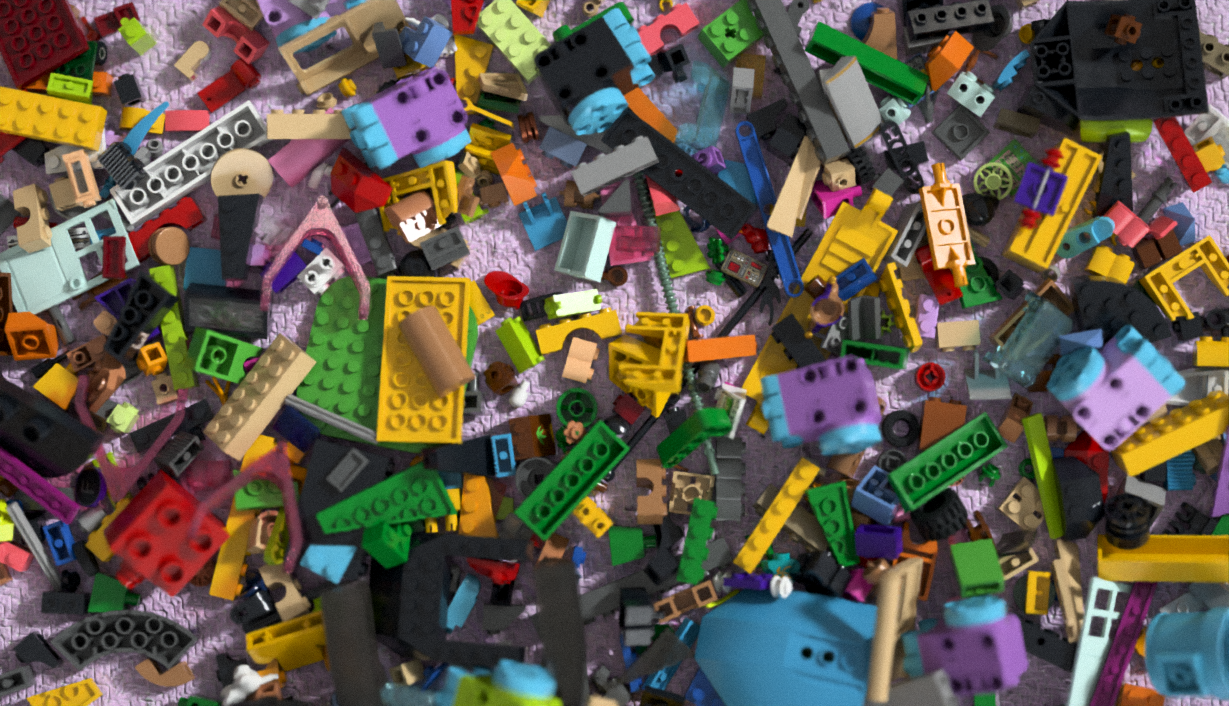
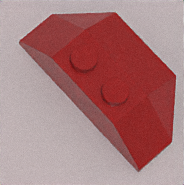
[331,147,393,213]
[1064,430,1109,505]

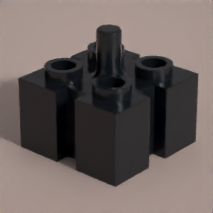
[788,550,852,597]
[619,587,665,646]

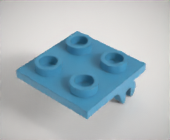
[518,192,567,251]

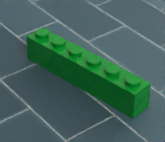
[804,22,929,105]

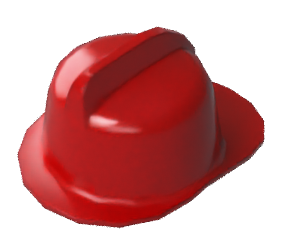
[484,271,529,310]

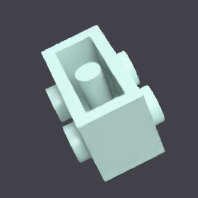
[947,71,996,117]

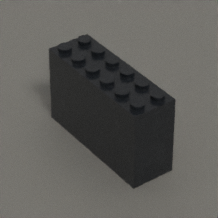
[283,439,395,581]

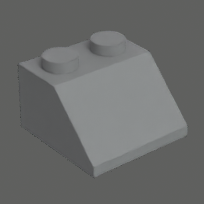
[1116,475,1166,528]

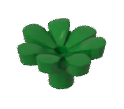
[707,237,729,264]

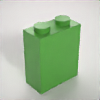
[950,539,1004,598]

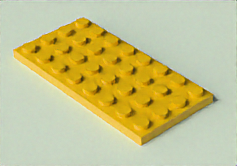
[377,276,471,444]

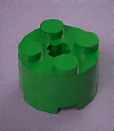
[556,388,598,428]

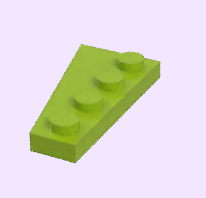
[650,199,710,279]

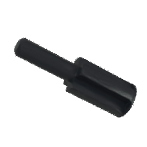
[715,262,748,298]
[31,350,70,379]

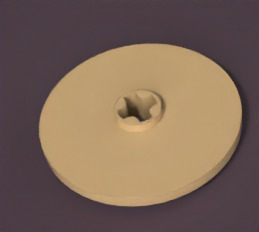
[210,148,273,199]

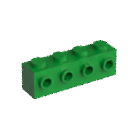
[677,498,718,585]

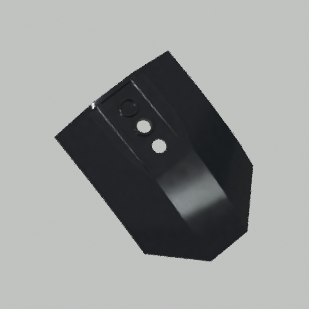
[1030,0,1209,121]

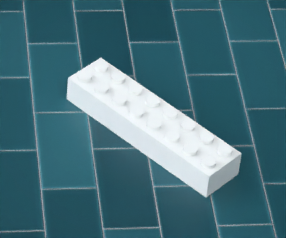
[109,100,273,227]

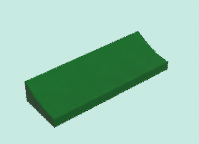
[887,412,1008,514]
[514,420,630,541]

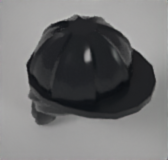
[962,193,999,226]

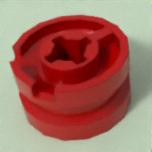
[914,362,946,392]

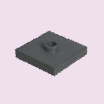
[931,104,990,161]

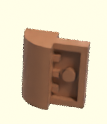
[383,191,442,244]
[84,353,126,413]

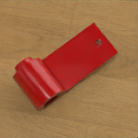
[197,58,262,113]
[914,244,963,305]

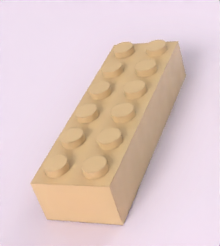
[203,333,316,461]

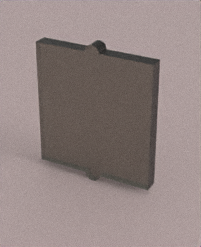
[996,529,1037,558]

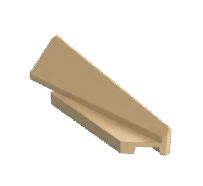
[767,136,822,237]
[1051,539,1084,643]

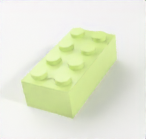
[477,0,552,85]

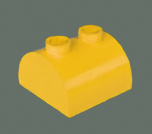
[1192,337,1229,367]

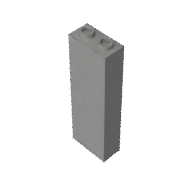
[863,669,958,706]

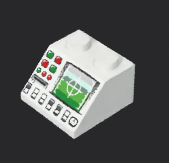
[711,383,747,439]

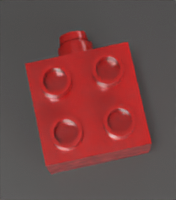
[103,469,230,598]

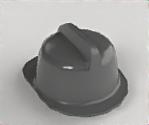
[972,5,1013,51]

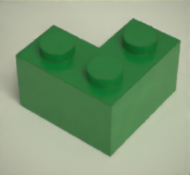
[362,522,412,569]

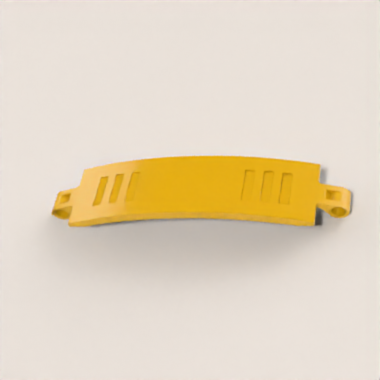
[741,188,898,435]

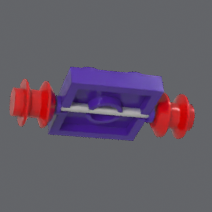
[1013,147,1068,231]

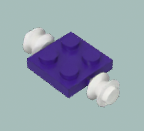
[712,571,792,598]

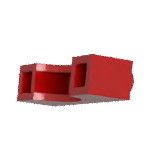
[1152,117,1212,193]
[128,197,207,264]

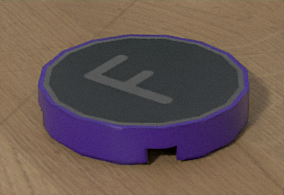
[75,466,107,508]

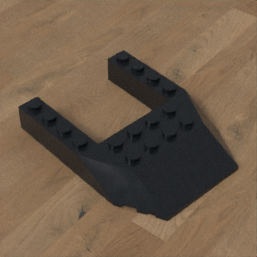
[365,532,534,667]

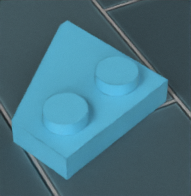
[300,545,357,584]

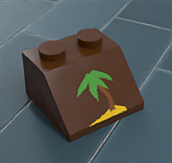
[508,414,556,460]

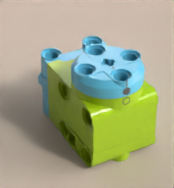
[436,660,562,706]

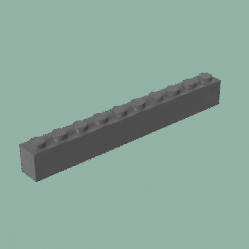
[747,0,850,165]
[530,537,733,641]

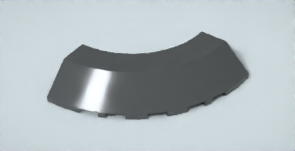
[50,610,199,671]

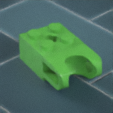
[697,0,764,68]
[183,326,263,384]

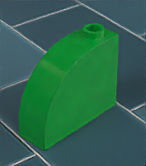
[840,340,909,370]

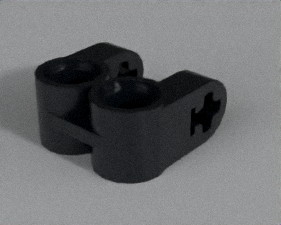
[230,589,276,624]

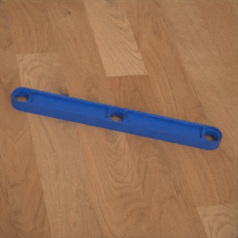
[735,121,804,298]

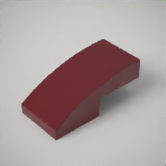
[93,2,140,39]

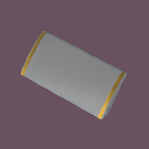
[822,56,883,149]

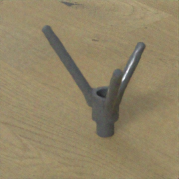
[916,85,939,123]

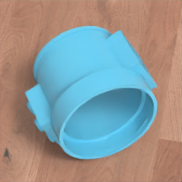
[1145,607,1229,700]

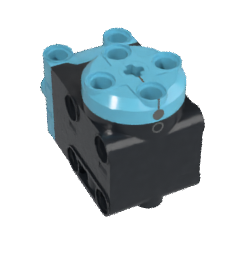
[534,8,655,135]

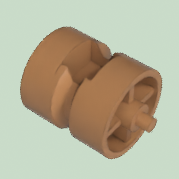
[559,180,601,210]
[1043,414,1081,442]
[862,558,890,594]

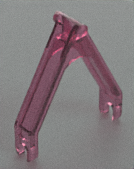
[260,195,371,320]
[75,375,188,502]
[187,441,303,575]

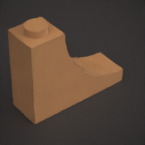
[861,7,897,60]

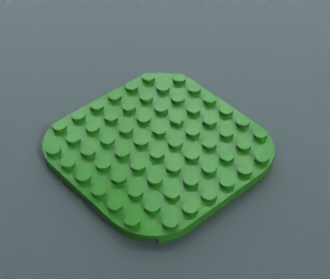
[296,275,478,453]

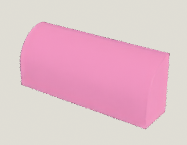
[268,107,349,188]

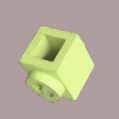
[107,401,140,434]

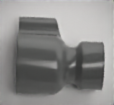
[695,360,721,393]

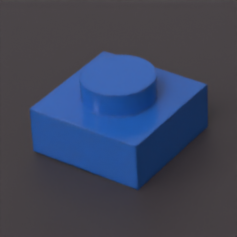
[301,238,324,255]
[571,545,586,568]

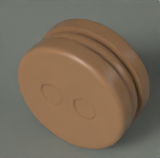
[148,227,190,265]

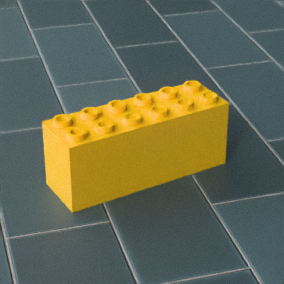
[1001,138,1102,273]

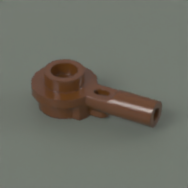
[601,266,628,287]

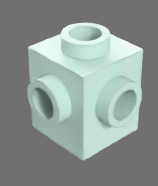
[879,95,912,129]

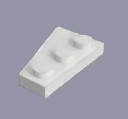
[44,127,106,175]

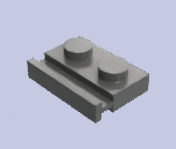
[420,226,470,271]

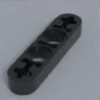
[879,120,925,194]

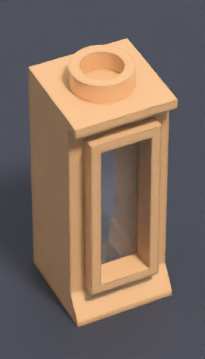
[62,150,101,208]

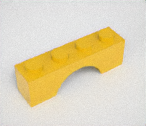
[535,307,622,355]

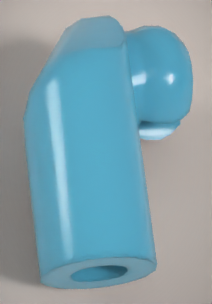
[1214,164,1229,184]

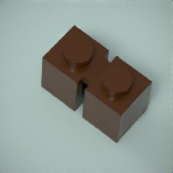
[1131,229,1183,270]

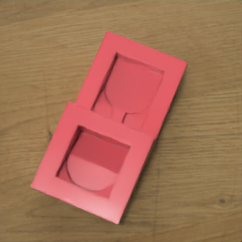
[165,110,210,133]
[1146,216,1177,240]

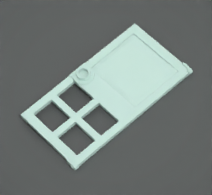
[0,198,140,315]
[1066,577,1133,706]

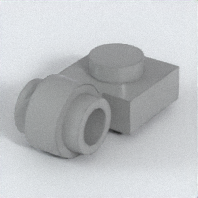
[133,139,163,166]

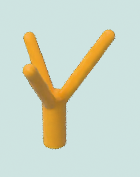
[205,376,231,406]

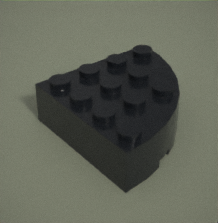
[1066,275,1171,351]

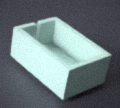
[554,211,617,282]

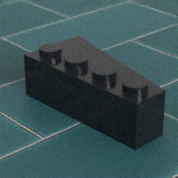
[218,193,263,282]
[103,270,179,365]

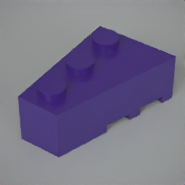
[94,278,163,344]

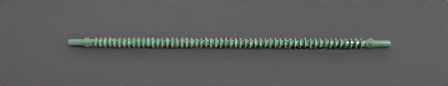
[632,171,719,475]

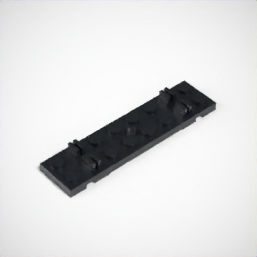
[601,108,758,240]

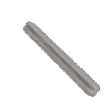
[285,394,378,444]
[6,502,62,591]

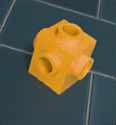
[136,342,168,376]

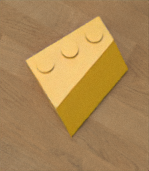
[609,335,671,418]

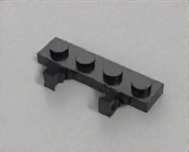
[129,399,214,456]

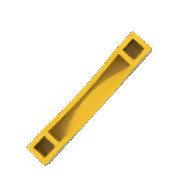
[733,456,820,574]

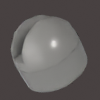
[1042,265,1060,282]

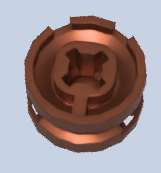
[517,111,540,143]
[189,559,216,587]

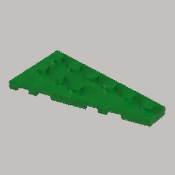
[316,461,457,534]

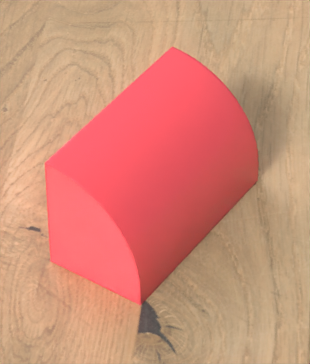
[645,175,680,216]

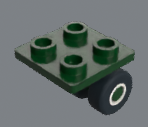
[54,41,107,80]

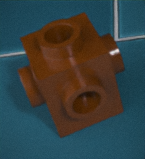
[1104,14,1142,46]
[483,361,519,396]

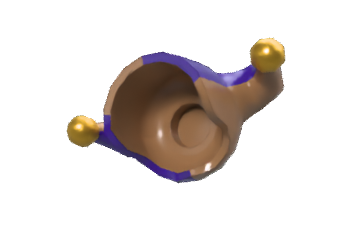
[804,276,844,339]

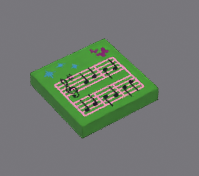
[986,139,1040,197]

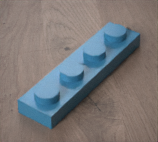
[642,617,700,690]

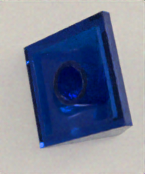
[272,405,321,454]

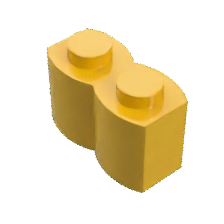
[1084,245,1135,283]

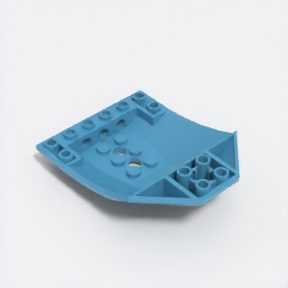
[694,588,877,706]

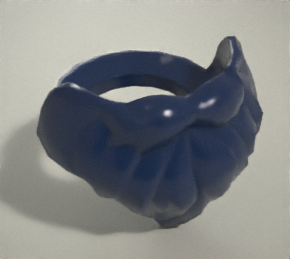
[683,206,711,233]
[239,570,268,600]

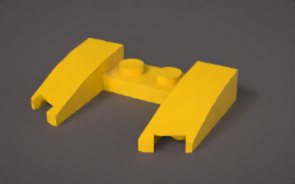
[379,160,457,236]
[1139,235,1229,321]
[619,312,690,393]

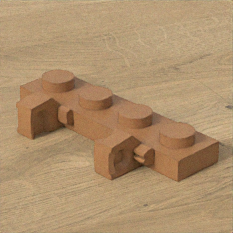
[411,163,480,218]

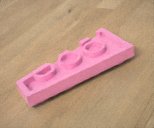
[600,182,652,266]

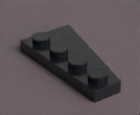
[1092,131,1133,218]

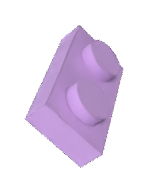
[340,222,372,268]

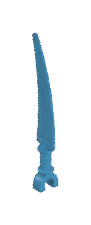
[100,101,169,199]

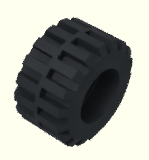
[910,488,968,542]

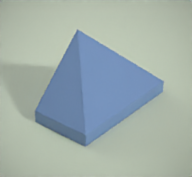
[1162,202,1196,246]
[1059,329,1103,356]

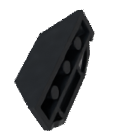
[1052,456,1105,541]

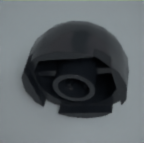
[398,250,440,277]

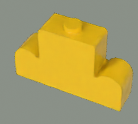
[246,609,334,671]

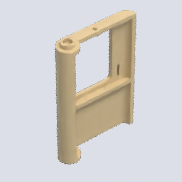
[278,0,410,96]
[866,557,923,702]

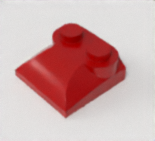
[467,557,520,584]

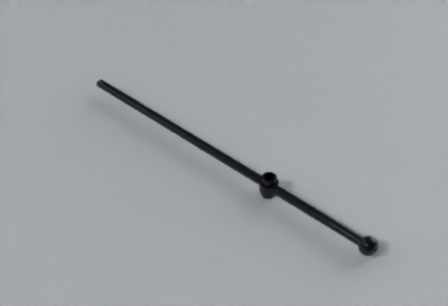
[603,228,813,482]

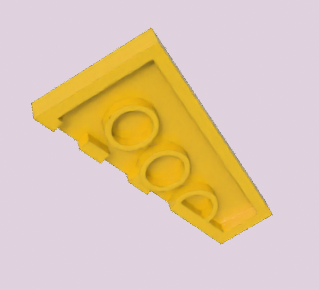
[878,262,923,353]

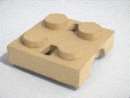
[668,471,715,515]
[996,477,1045,536]

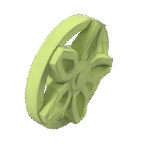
[974,162,1013,200]

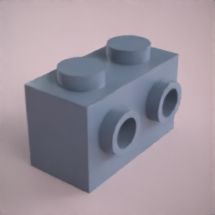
[539,126,587,169]

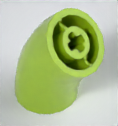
[1080,119,1153,143]

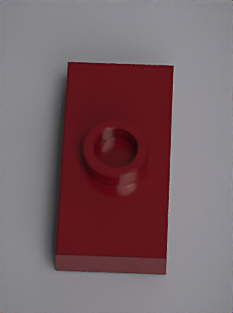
[102,236,126,279]

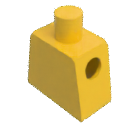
[33,363,84,410]

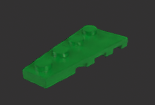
[951,242,1003,309]
[804,481,860,567]

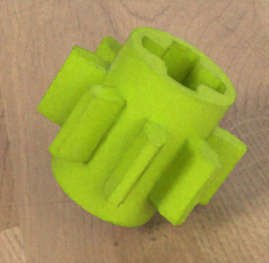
[880,310,895,336]

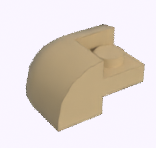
[247,510,289,555]

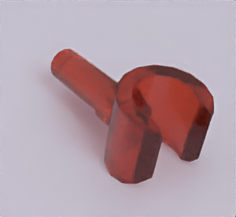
[81,16,101,41]

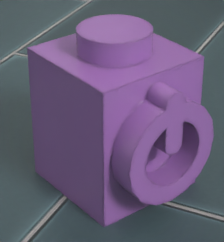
[691,145,726,174]

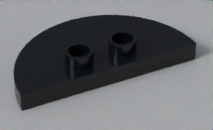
[0,376,104,478]

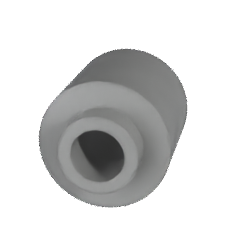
[77,505,109,534]

